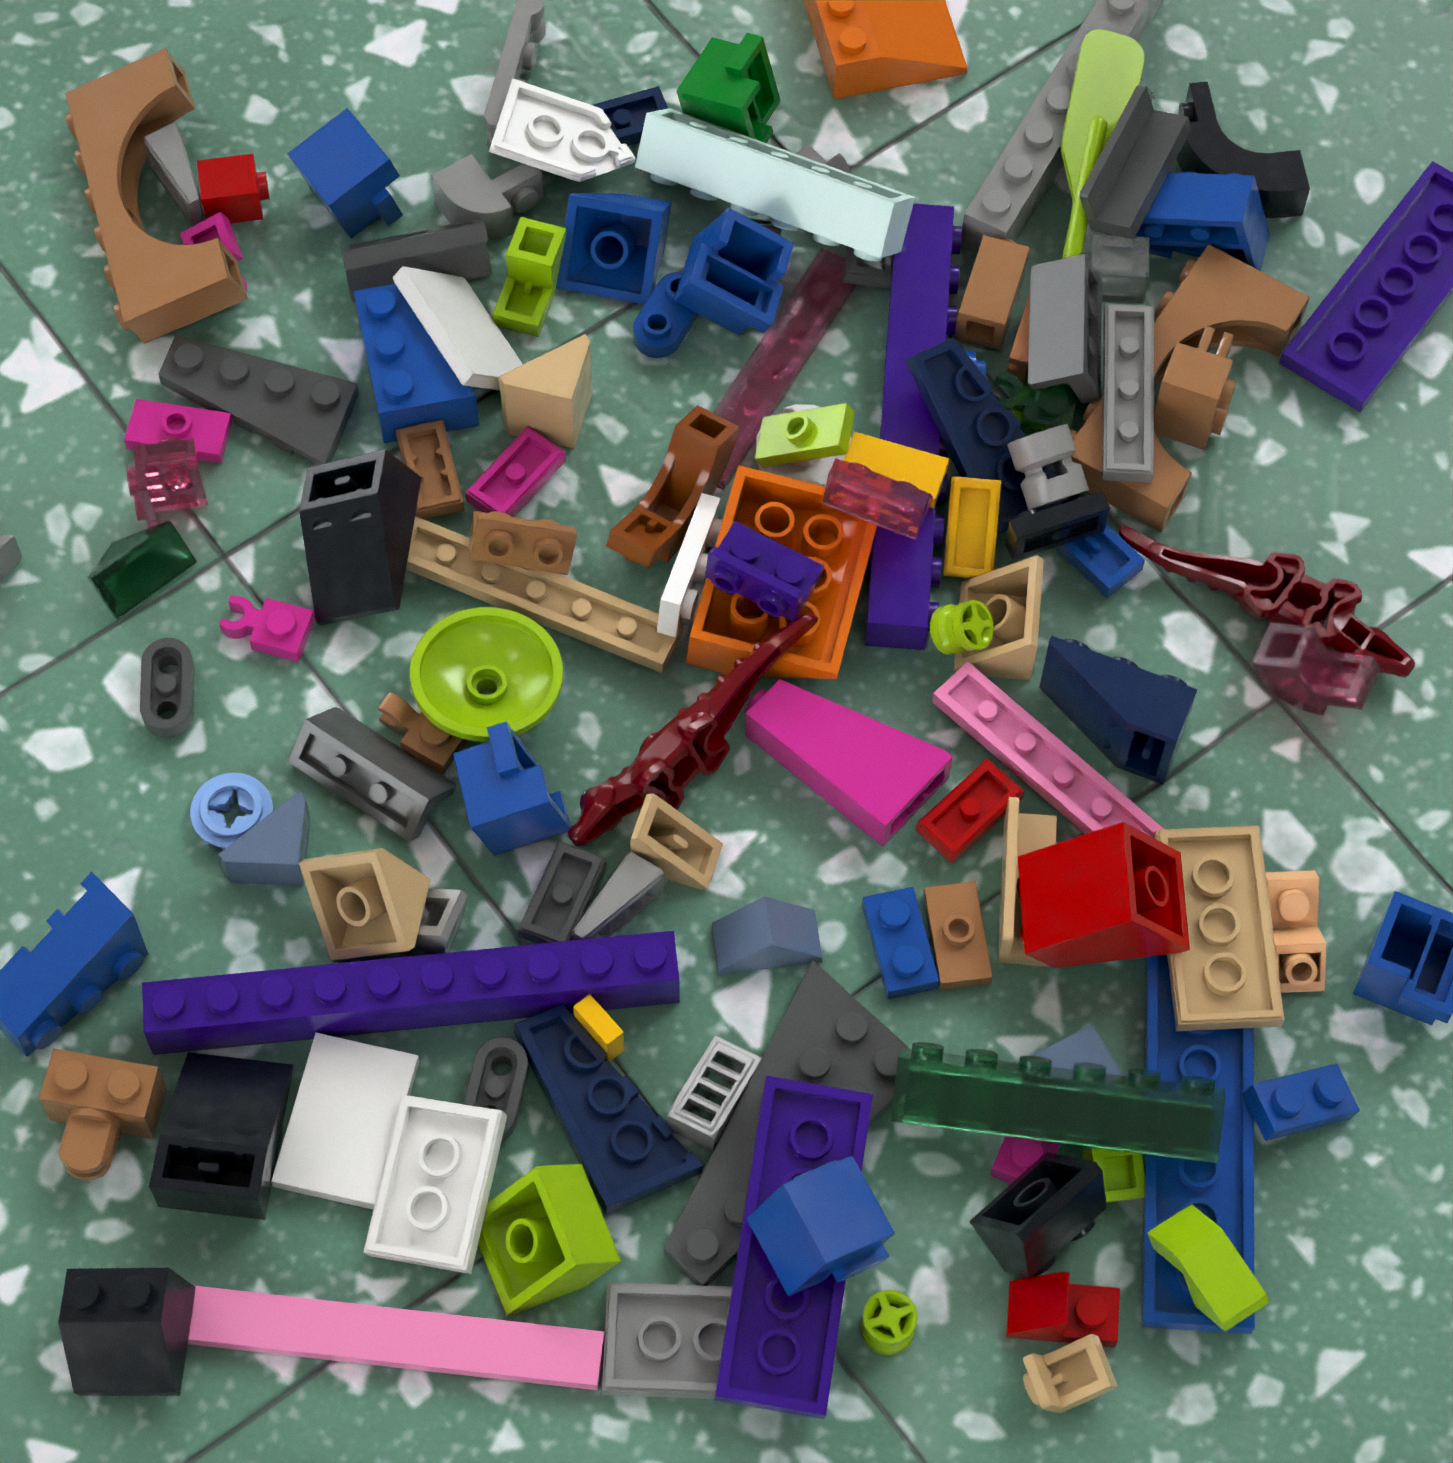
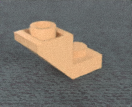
[1265,870,1326,993]

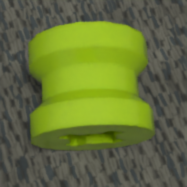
[930,600,994,655]
[860,1290,918,1356]

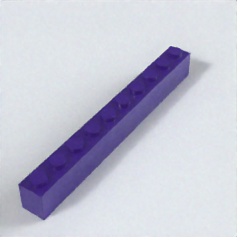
[865,204,962,650]
[142,931,680,1055]

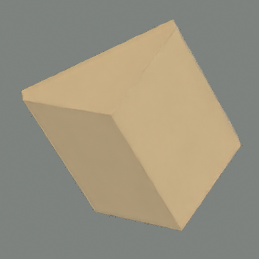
[499,334,593,450]
[954,555,1044,681]
[299,848,431,960]

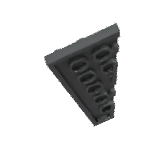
[664,960,927,1286]

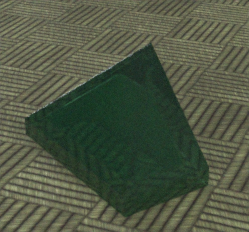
[88,521,197,619]

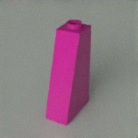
[744,679,953,847]

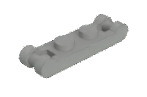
[484,0,546,149]

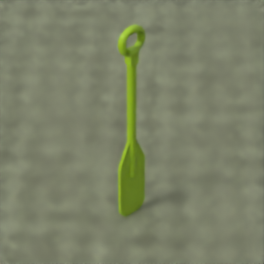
[1008,29,1144,435]

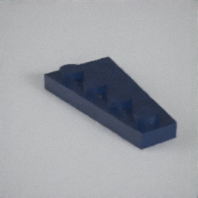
[905,337,1064,535]
[514,1004,704,1215]

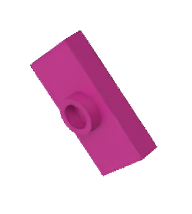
[124,399,233,463]
[465,426,566,517]

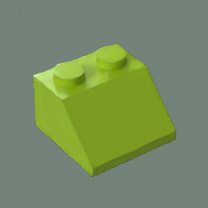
[478,1164,621,1316]

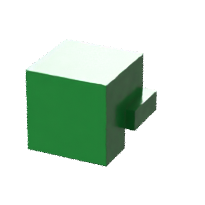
[676,33,781,143]

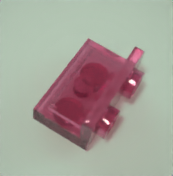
[126,438,208,537]

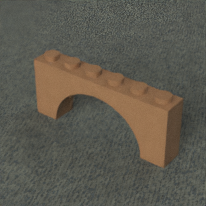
[65,48,248,344]
[1070,244,1309,532]

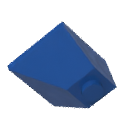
[556,193,672,305]

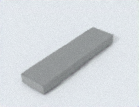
[1102,303,1154,483]

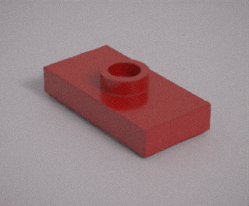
[915,758,1025,864]

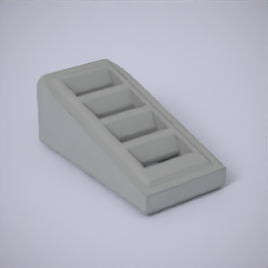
[144,123,204,227]
[573,851,665,940]
[666,1035,762,1151]

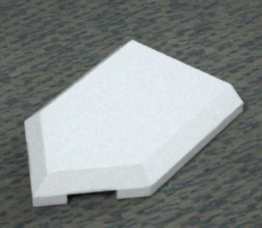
[489,78,636,182]

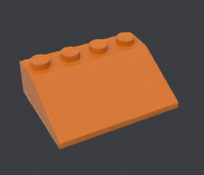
[803,0,968,99]
[686,465,883,679]

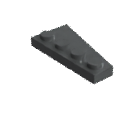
[158,335,359,466]

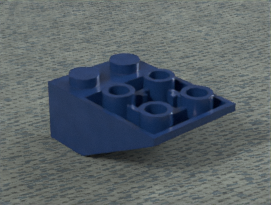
[1039,635,1197,785]

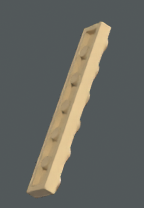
[406,516,683,674]

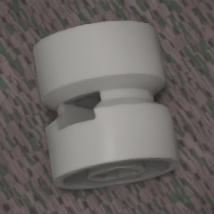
[1007,424,1089,510]

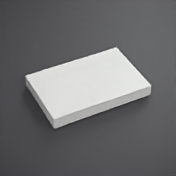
[393,266,523,390]
[271,1033,420,1210]
[364,1094,507,1274]

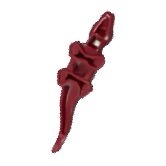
[1119,526,1415,677]
[568,613,818,846]

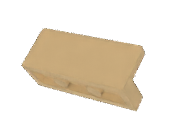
[997,797,1057,967]

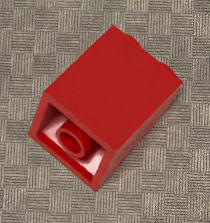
[1017,822,1190,968]

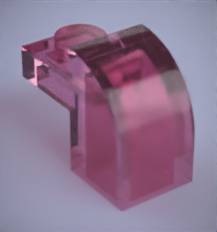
[1252,622,1380,715]

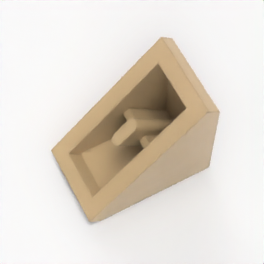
[630,793,723,890]

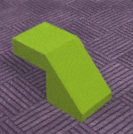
[492,217,567,337]
[1147,1204,1270,1332]

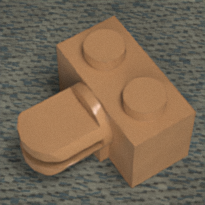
[1154,326,1237,450]
[39,1048,167,1181]

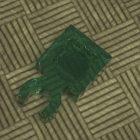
[993,372,1078,432]

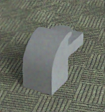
[431,154,544,240]

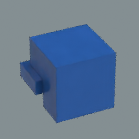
[287,107,403,238]
[674,208,794,335]
[453,721,571,856]
[1353,891,1453,1025]
[746,1155,895,1297]

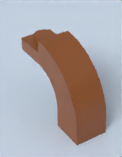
[606,405,740,568]

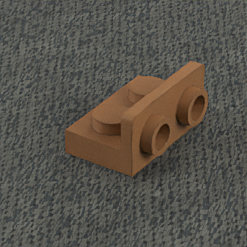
[470,511,577,575]

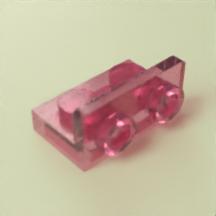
[822,458,933,540]

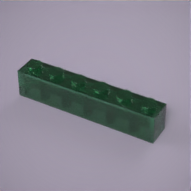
[891,1042,1225,1163]

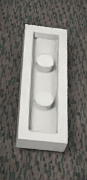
[657,493,722,637]

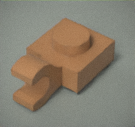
[378,692,467,775]

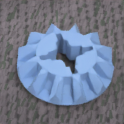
[190,773,273,850]

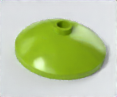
[410,607,563,742]

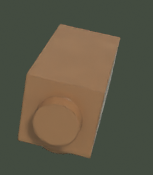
[955,235,1030,351]

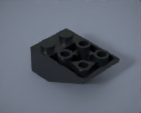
[299,449,422,626]
[149,1052,294,1220]

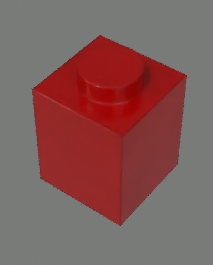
[197,154,270,224]

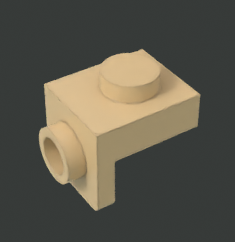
[1023,1334,1118,1414]

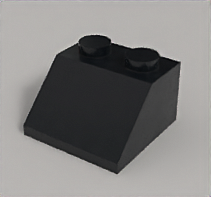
[969,1152,1107,1279]
[58,1267,196,1396]

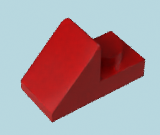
[1006,1271,1120,1347]

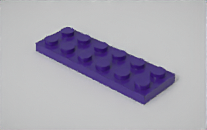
[1279,161,1453,413]
[714,1075,873,1419]

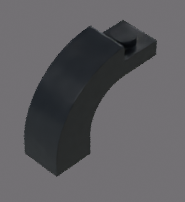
[1177,81,1310,218]

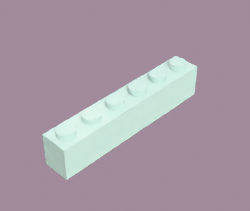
[635,108,915,262]

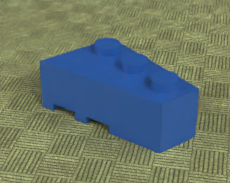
[1109,171,1270,271]
[354,284,479,443]
[0,871,148,1057]

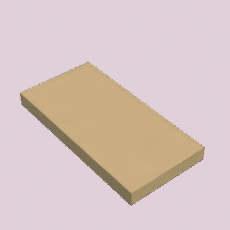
[1154,825,1284,1031]

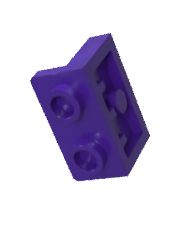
[705,521,824,621]

